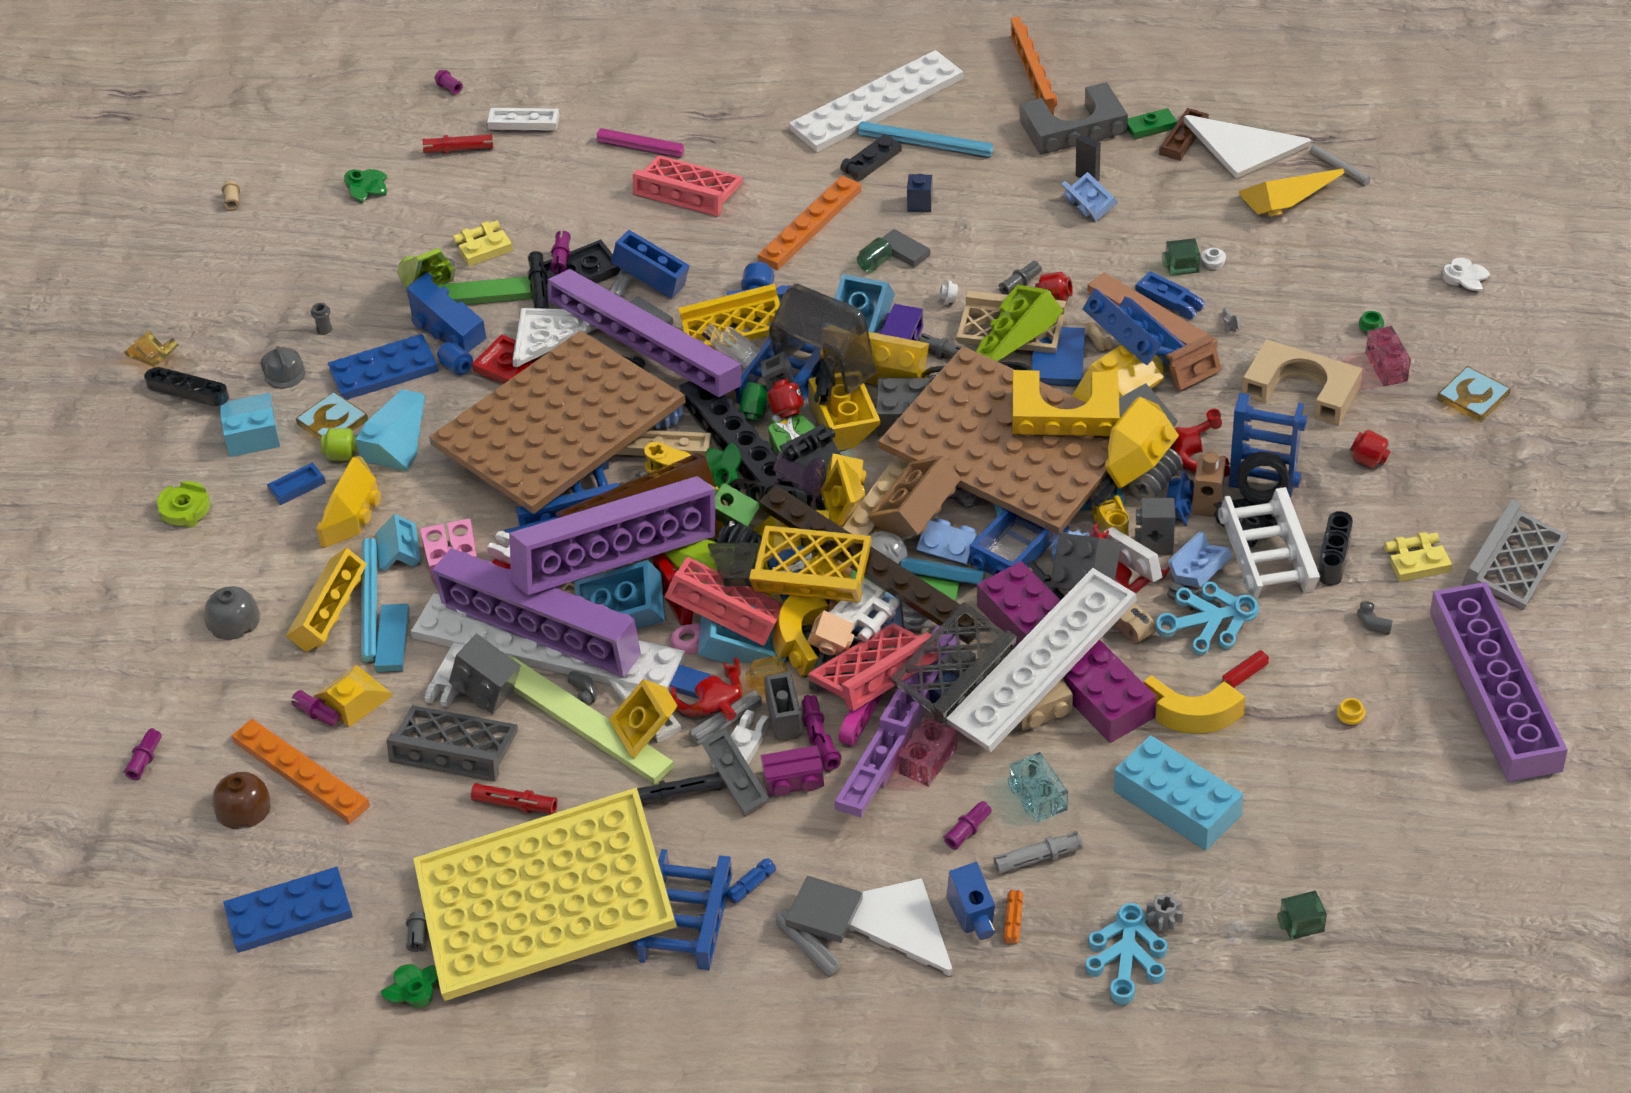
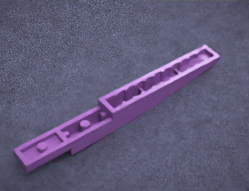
[835,625,961,818]

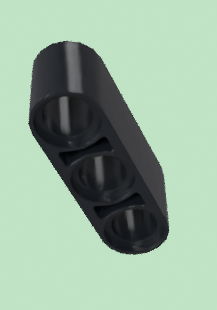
[1318,511,1353,586]

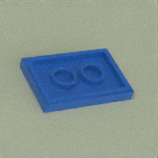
[1032,327,1085,386]

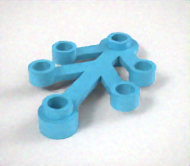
[1155,582,1259,656]
[1086,903,1168,1005]

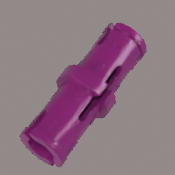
[550,230,571,274]

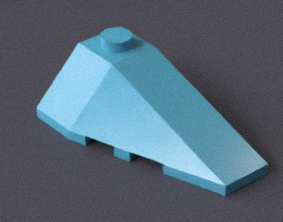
[355,389,425,471]

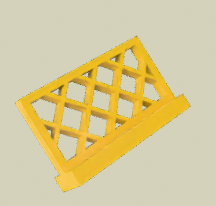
[678,283,787,349]
[749,525,872,603]

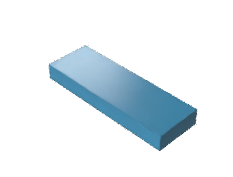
[901,557,985,585]
[375,604,410,672]

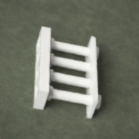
[1218,487,1320,601]

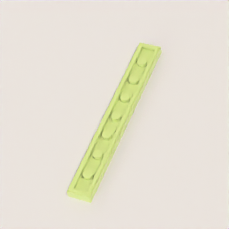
[509,655,674,785]

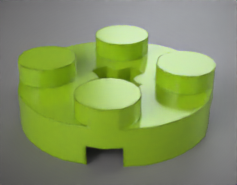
[157,481,211,528]

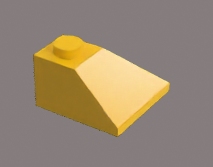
[820,459,865,527]
[314,664,392,728]
[609,679,677,758]

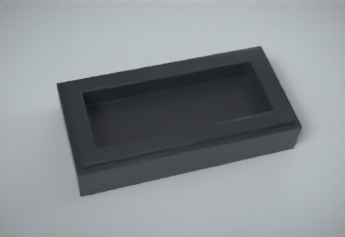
[1075,135,1101,181]

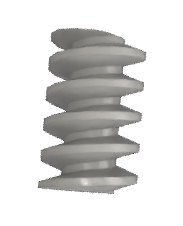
[1128,448,1183,500]

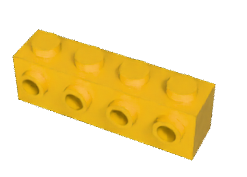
[286,548,367,652]

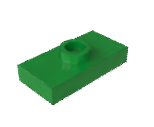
[1127,108,1177,139]

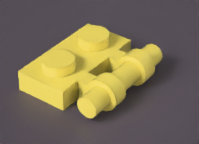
[453,220,513,266]
[1384,532,1452,582]

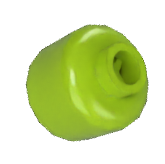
[321,428,358,461]

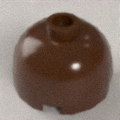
[212,772,271,829]

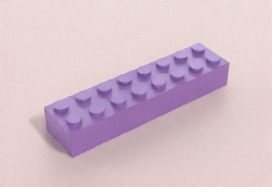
[509,476,715,595]
[433,548,641,678]
[1430,582,1568,782]

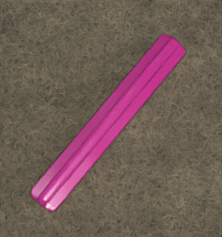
[596,128,684,157]

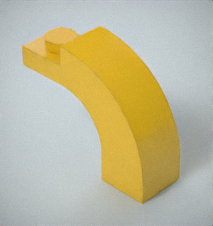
[772,595,829,677]
[1144,675,1245,734]

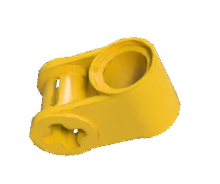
[644,442,691,473]
[1091,495,1129,537]

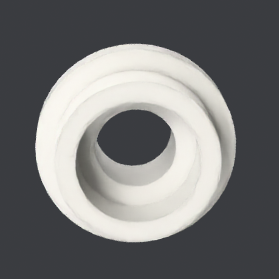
[1201,248,1226,270]
[939,280,958,305]

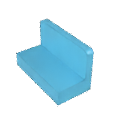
[376,514,421,571]

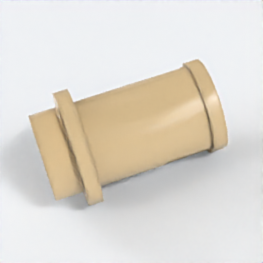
[221,180,240,210]

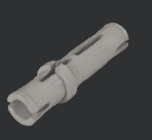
[993,831,1083,874]

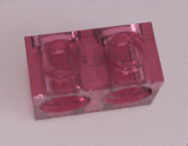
[1365,326,1411,386]
[897,717,957,787]

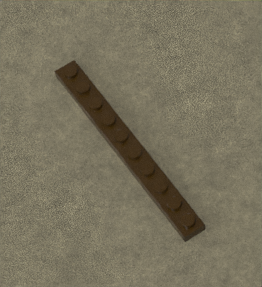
[759,485,986,645]

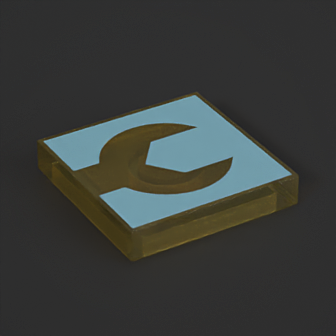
[1437,366,1511,422]
[295,391,368,441]

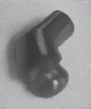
[1357,601,1393,634]
[567,671,597,705]

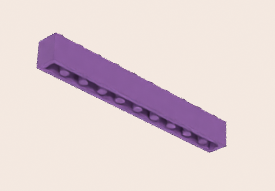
[548,269,741,397]

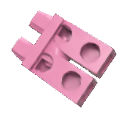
[420,518,477,583]

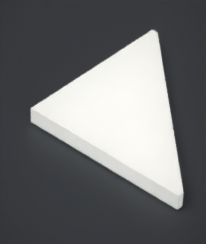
[1184,115,1311,179]
[513,308,597,367]
[848,878,953,976]

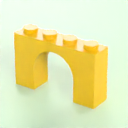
[1012,370,1120,436]

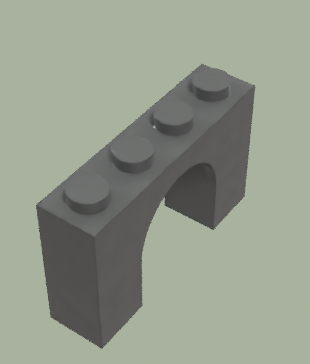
[1020,82,1128,155]

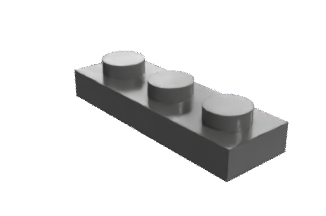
[701,728,770,816]

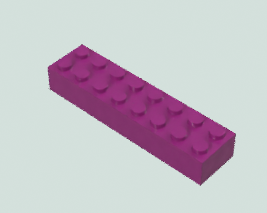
[977,561,1156,743]

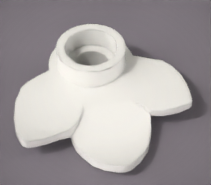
[1443,258,1490,291]

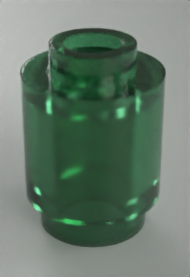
[857,237,892,271]

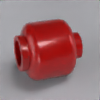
[1035,272,1073,302]
[767,379,804,419]
[1350,430,1391,469]

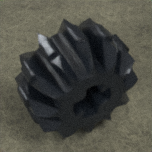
[717,521,762,559]

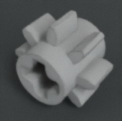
[1146,894,1184,931]

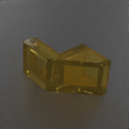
[123,330,179,367]

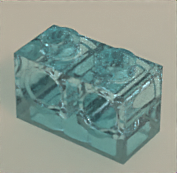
[1007,752,1068,823]

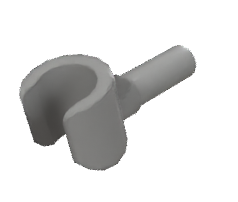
[1223,307,1240,332]

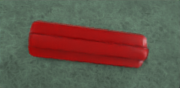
[1222,650,1269,688]

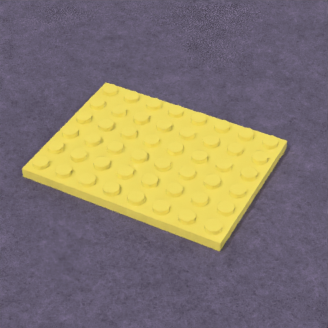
[413,787,677,1001]

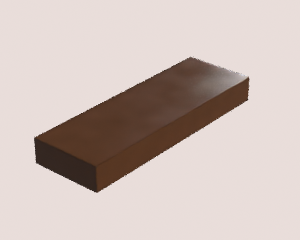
[1159,108,1209,161]

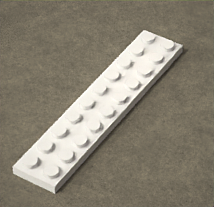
[411,593,686,691]

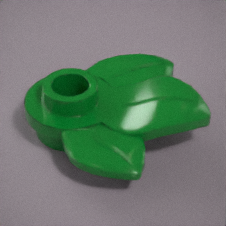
[344,169,387,202]
[706,443,741,489]
[381,964,438,1008]

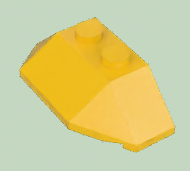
[1072,344,1163,403]
[1105,397,1179,488]
[316,456,381,548]

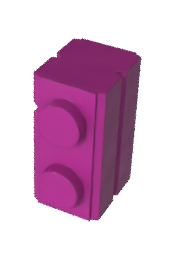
[761,745,824,796]

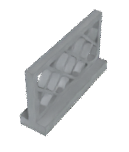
[1461,499,1568,610]

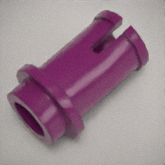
[434,70,463,95]
[814,734,842,770]

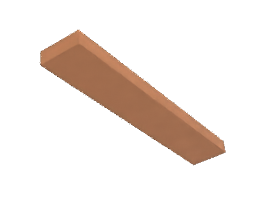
[1087,272,1218,347]

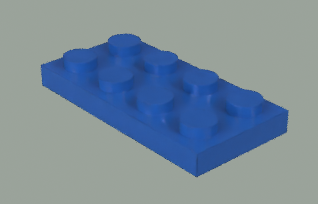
[328,334,439,400]
[223,867,353,953]

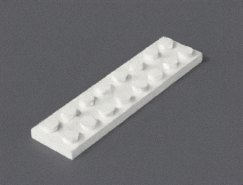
[789,50,964,153]
[946,568,1137,753]

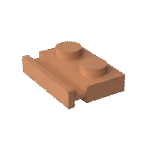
[1166,335,1222,390]

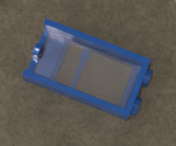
[970,509,1069,576]

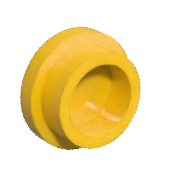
[1337,698,1366,725]

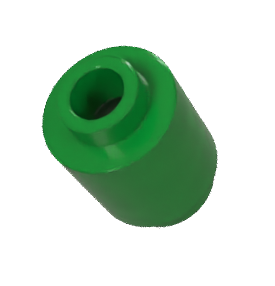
[739,382,767,422]

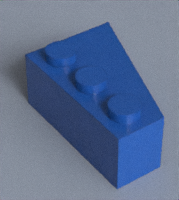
[406,272,486,352]

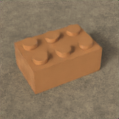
[867,456,961,538]

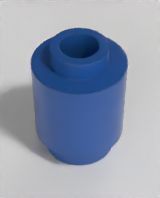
[437,342,473,376]

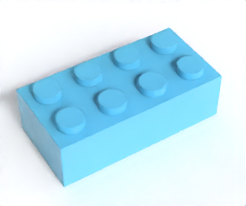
[1114,735,1244,851]

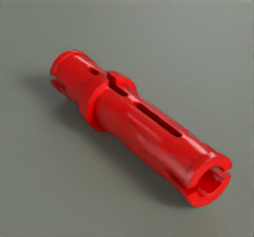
[422,134,493,154]
[471,783,558,815]

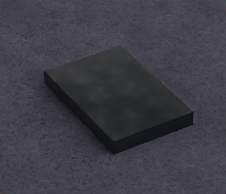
[543,239,621,285]

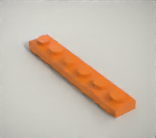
[1011,16,1057,115]
[758,176,861,270]
[231,719,370,824]

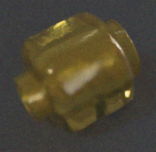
[746,656,788,695]

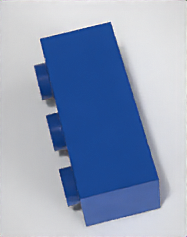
[611,230,690,299]

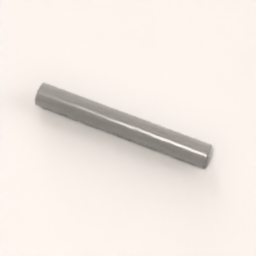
[1310,145,1370,186]

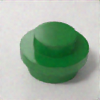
[1359,311,1384,334]

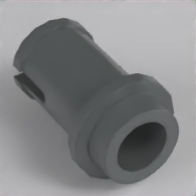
[311,303,332,335]
[406,912,427,952]

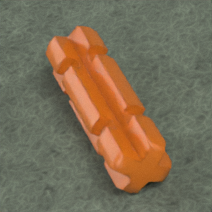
[1003,890,1023,944]

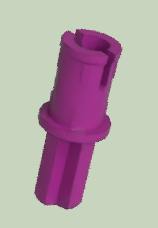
[291,690,341,726]
[801,694,825,745]
[123,728,162,780]
[943,801,992,850]

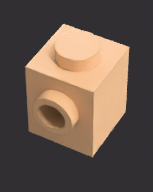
[807,610,854,656]

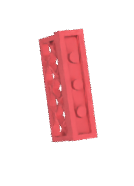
[633,155,743,216]
[665,557,783,646]
[808,623,938,711]

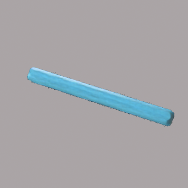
[858,121,993,157]
[361,538,377,663]

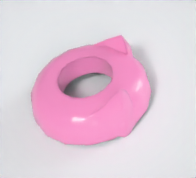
[670,623,700,655]

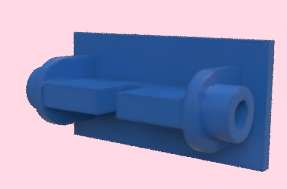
[1166,470,1194,526]

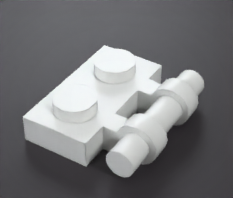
[829,578,900,642]

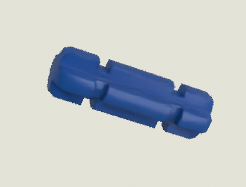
[726,858,776,903]

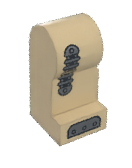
[1114,603,1156,643]

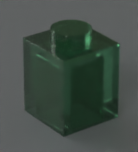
[1162,238,1200,276]
[1277,890,1327,940]

